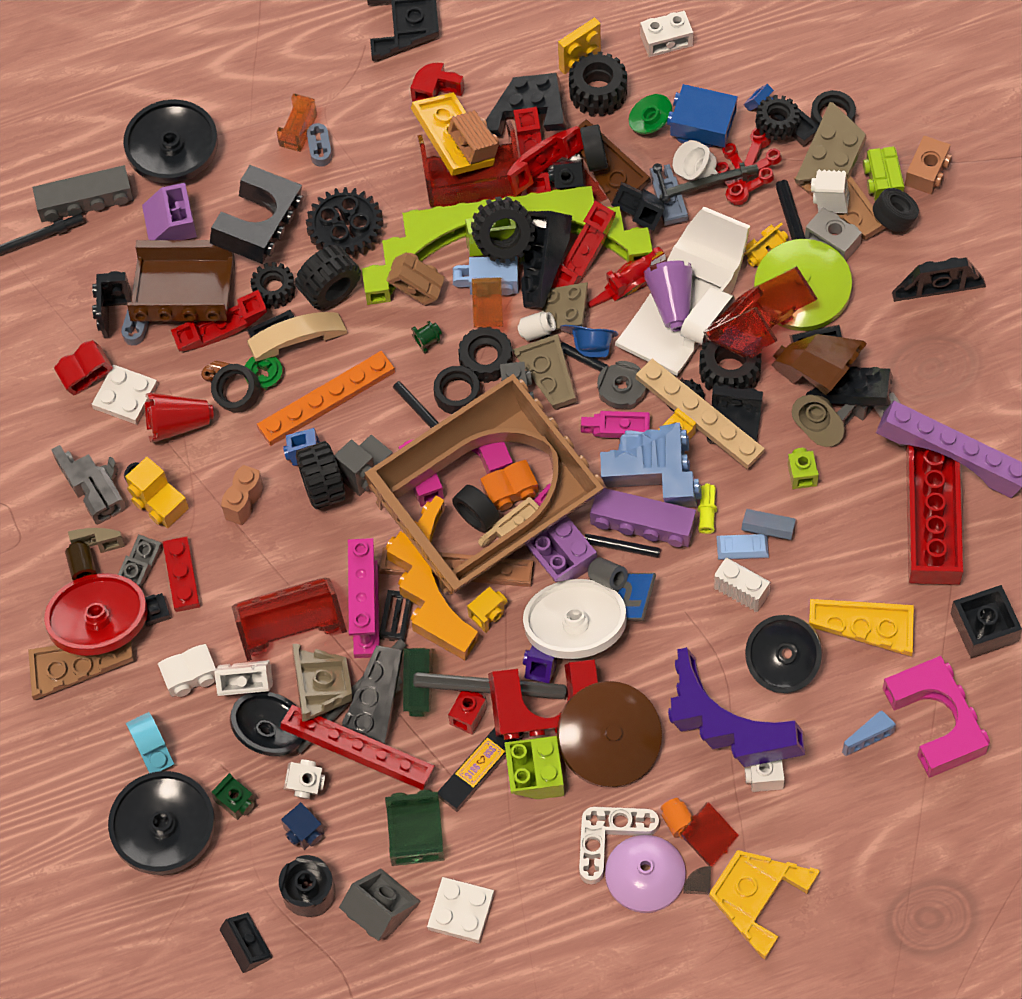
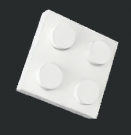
[92,365,158,425]
[427,877,494,943]

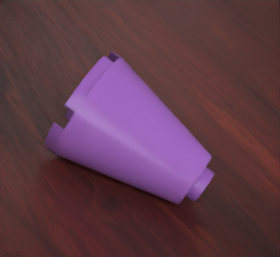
[644,260,693,331]

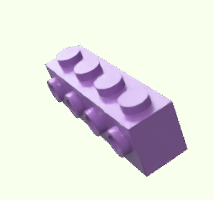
[590,488,696,547]

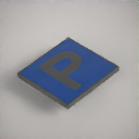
[616,573,656,621]

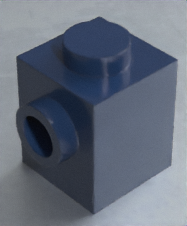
[281,802,324,850]

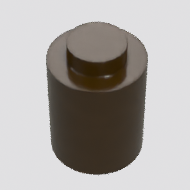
[65,541,97,581]

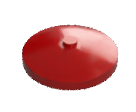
[44,573,147,656]

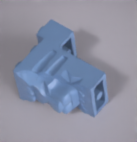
[600,422,702,507]

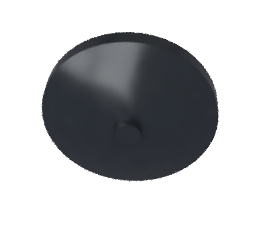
[123,99,218,183]
[108,771,215,875]

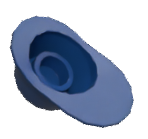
[560,325,619,358]

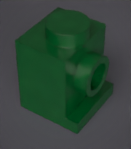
[211,773,255,820]

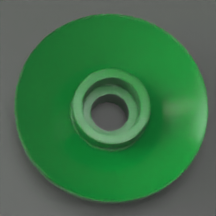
[629,94,672,134]

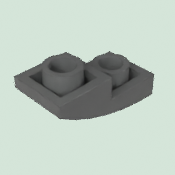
[118,534,163,588]

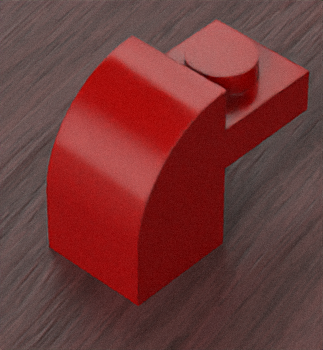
[410,63,464,102]

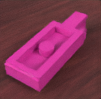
[581,411,650,438]

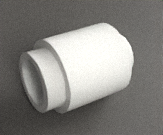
[518,311,556,341]

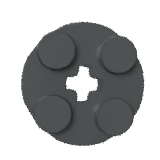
[597,361,647,410]

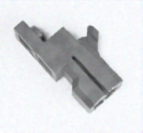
[51,445,126,524]

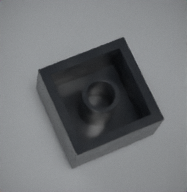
[950,585,1022,658]

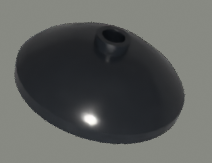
[745,615,823,693]
[230,691,304,756]

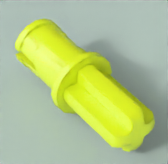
[697,483,717,534]

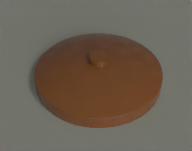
[557,681,662,787]

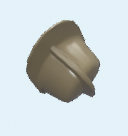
[791,395,845,447]

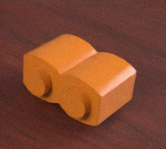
[480,460,539,511]

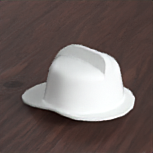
[672,140,718,180]

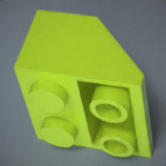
[505,736,564,800]

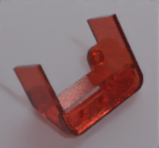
[417,120,523,208]
[703,266,818,358]
[232,578,347,661]

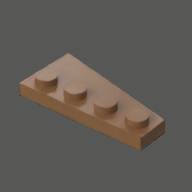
[794,175,886,240]
[28,640,134,700]

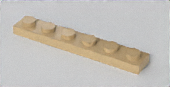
[636,358,765,469]

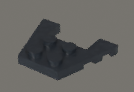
[367,0,439,61]
[486,73,567,136]

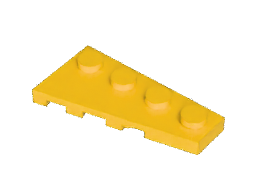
[809,599,914,657]

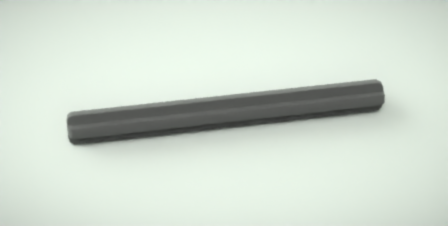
[413,672,566,699]

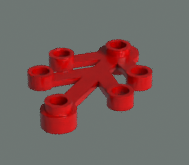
[715,128,782,206]

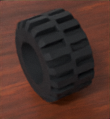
[569,52,627,116]
[471,196,535,263]
[295,245,361,310]
[699,330,762,390]
[296,441,346,510]

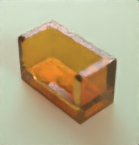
[276,94,317,152]
[472,277,504,328]

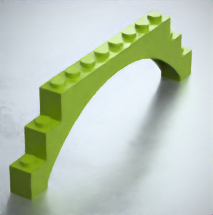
[362,186,653,305]

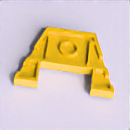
[709,850,820,959]

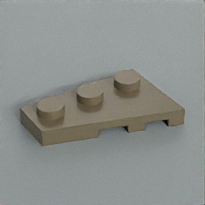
[512,334,578,409]

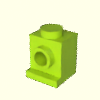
[787,448,819,489]

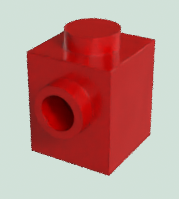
[448,691,487,735]

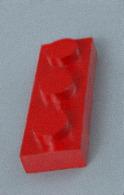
[163,536,200,612]

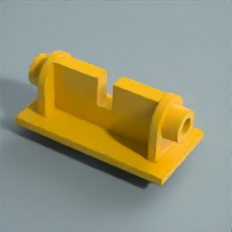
[744,223,788,267]

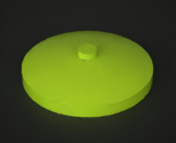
[754,239,852,331]

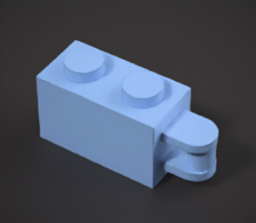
[453,256,518,296]

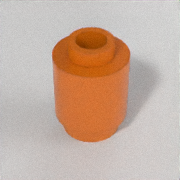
[660,798,697,839]

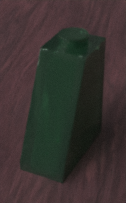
[403,648,433,717]

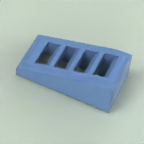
[842,711,896,756]

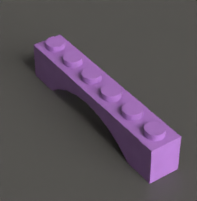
[876,401,1022,498]

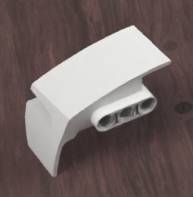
[615,207,750,376]

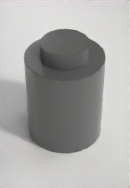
[588,557,628,591]

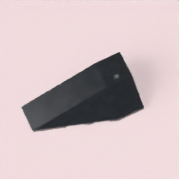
[519,211,572,308]

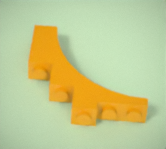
[386,495,478,661]

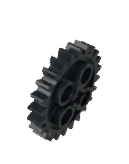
[306,187,384,258]

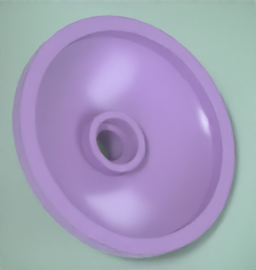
[605,835,686,913]

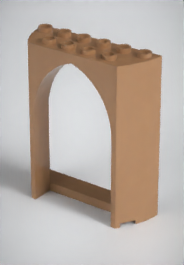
[365,374,604,595]

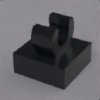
[145,593,171,627]

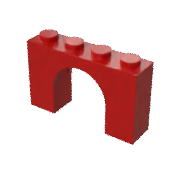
[488,659,598,740]

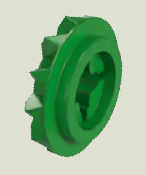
[245,356,283,390]

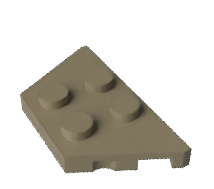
[795,102,866,185]
[292,644,352,721]

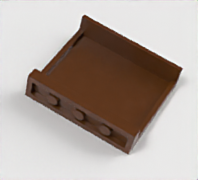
[127,240,234,322]

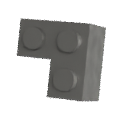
[334,435,393,496]

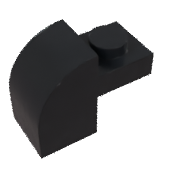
[611,182,664,231]

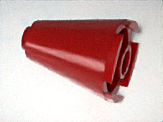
[145,393,214,442]

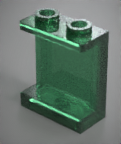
[385,790,445,866]

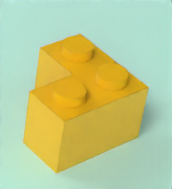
[125,457,189,529]

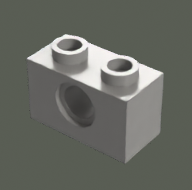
[805,208,862,261]

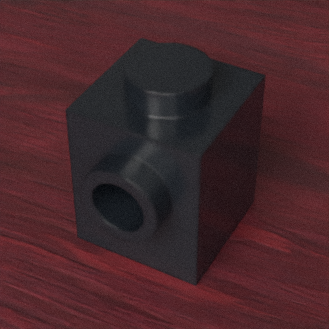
[548,159,584,189]

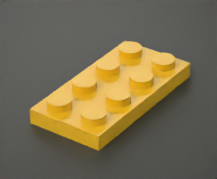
[411,92,495,176]

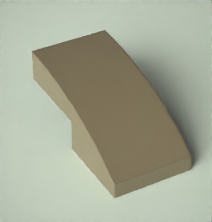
[68,528,125,553]

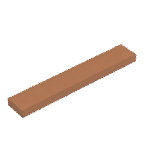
[379,547,534,587]

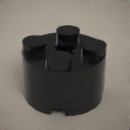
[279,855,335,917]

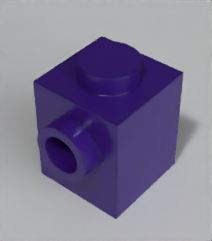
[523,645,557,683]

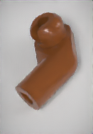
[201,361,236,381]

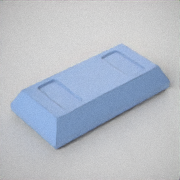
[716,534,769,560]

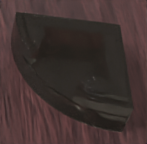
[683,866,711,895]

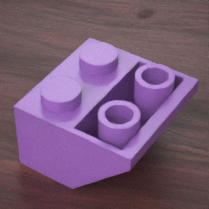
[142,183,197,240]
[525,516,597,582]

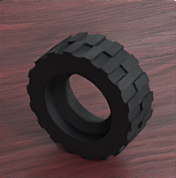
[458,327,513,383]

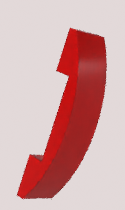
[513,107,551,194]
[507,126,584,195]
[551,200,616,288]
[171,290,267,351]

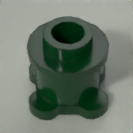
[411,321,442,353]

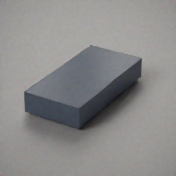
[741,509,796,540]

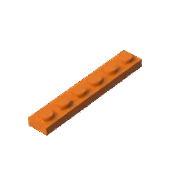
[257,350,395,446]

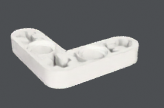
[579,807,659,884]

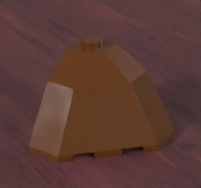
[772,334,867,395]

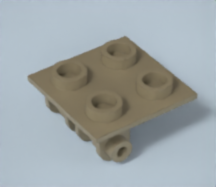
[542,282,588,330]

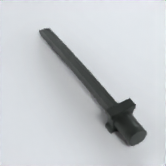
[659,162,759,200]

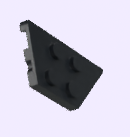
[892,257,986,302]
[806,366,893,406]

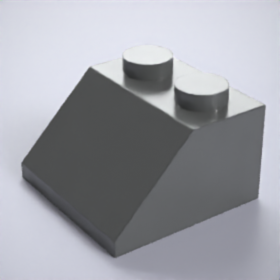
[339,868,420,941]

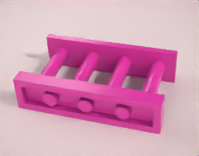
[348,538,380,658]

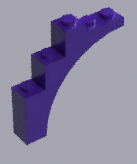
[668,647,805,767]

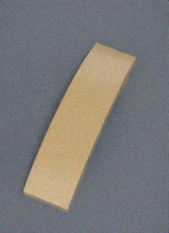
[247,312,347,362]

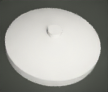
[523,579,627,659]

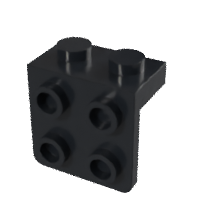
[92,271,132,338]
[707,385,763,444]

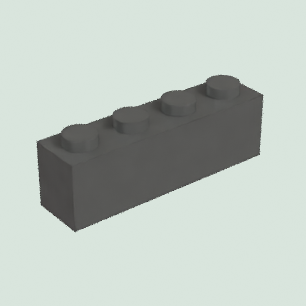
[32,165,134,222]

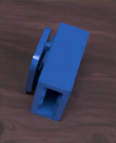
[667,84,738,148]

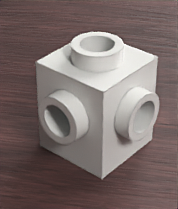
[284,759,325,799]

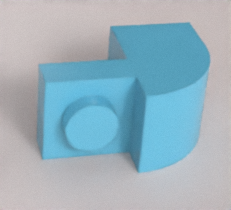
[126,712,174,773]

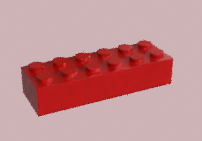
[906,445,963,585]

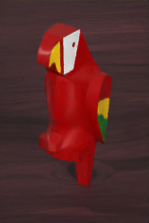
[587,247,666,308]

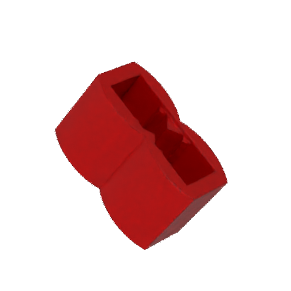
[54,340,113,396]

